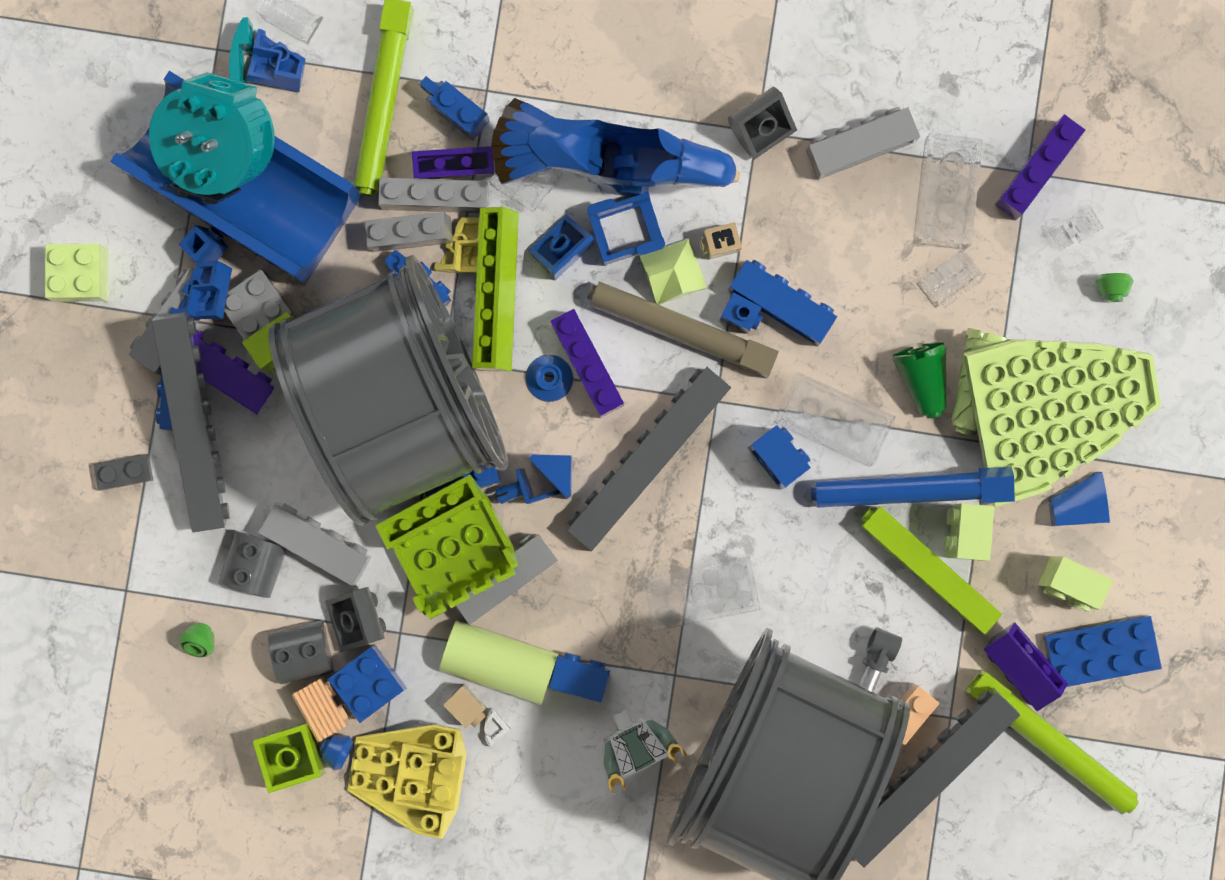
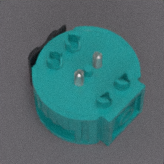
[149,72,275,204]

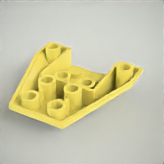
[347,724,467,839]

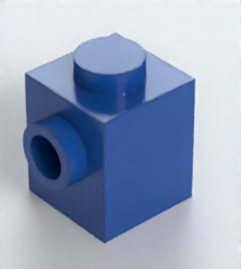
[179,224,229,263]
[720,292,763,334]

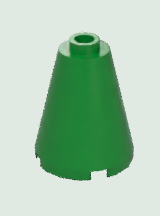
[893,342,946,419]

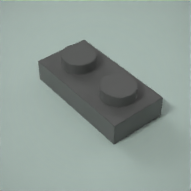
[94,454,154,491]

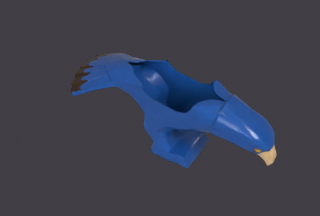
[491,98,740,196]

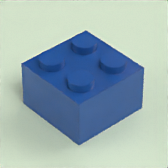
[748,425,811,490]
[328,645,407,723]

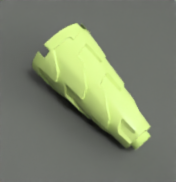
[951,328,1010,435]

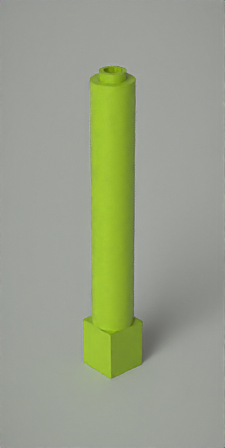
[354,0,414,197]
[965,670,1139,814]

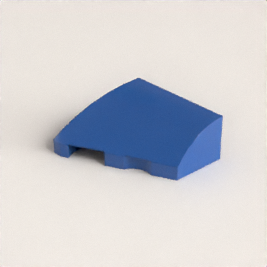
[247,29,306,92]
[170,260,232,319]
[1049,472,1110,526]

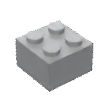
[224,269,296,340]

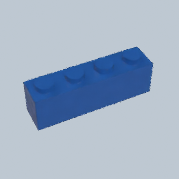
[728,260,838,346]

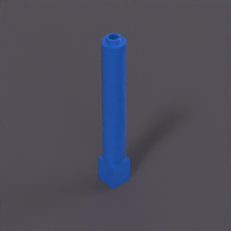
[811,466,1015,508]

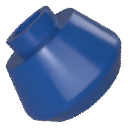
[319,735,354,771]

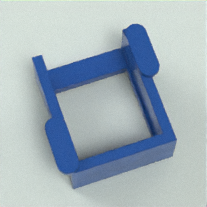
[587,192,665,266]

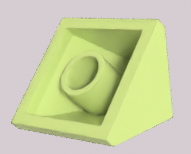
[639,238,707,305]

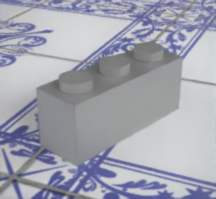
[365,211,453,252]

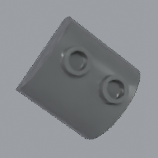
[728,87,797,160]
[218,530,287,598]
[325,587,386,652]
[268,620,335,684]

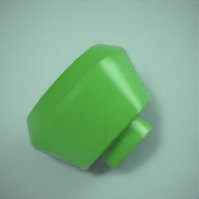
[1096,273,1134,302]
[178,623,214,658]

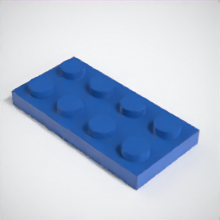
[1043,615,1162,687]

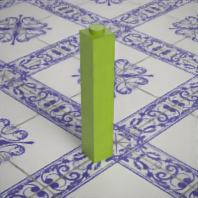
[859,506,1003,635]

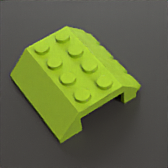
[375,475,519,619]

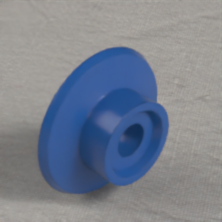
[525,354,573,402]

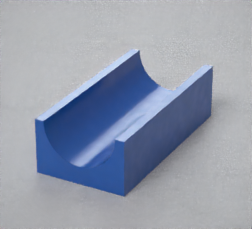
[110,70,362,285]

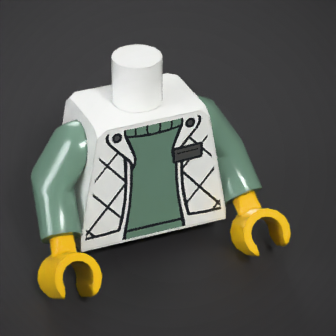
[604,709,687,794]

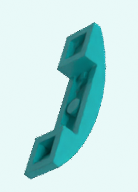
[229,17,254,83]

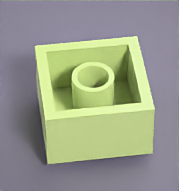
[45,244,108,302]
[944,503,995,561]
[1038,556,1113,612]

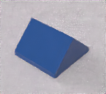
[528,214,594,280]
[529,455,572,499]

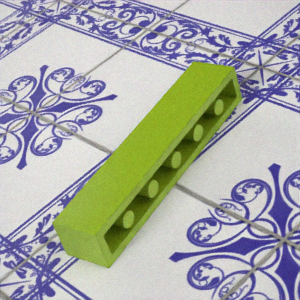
[472,207,519,371]

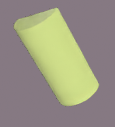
[439,620,558,705]

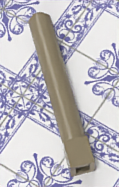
[587,281,779,378]

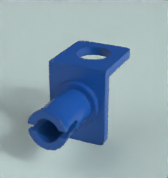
[496,468,560,504]

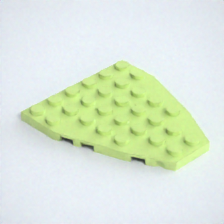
[963,339,1161,507]

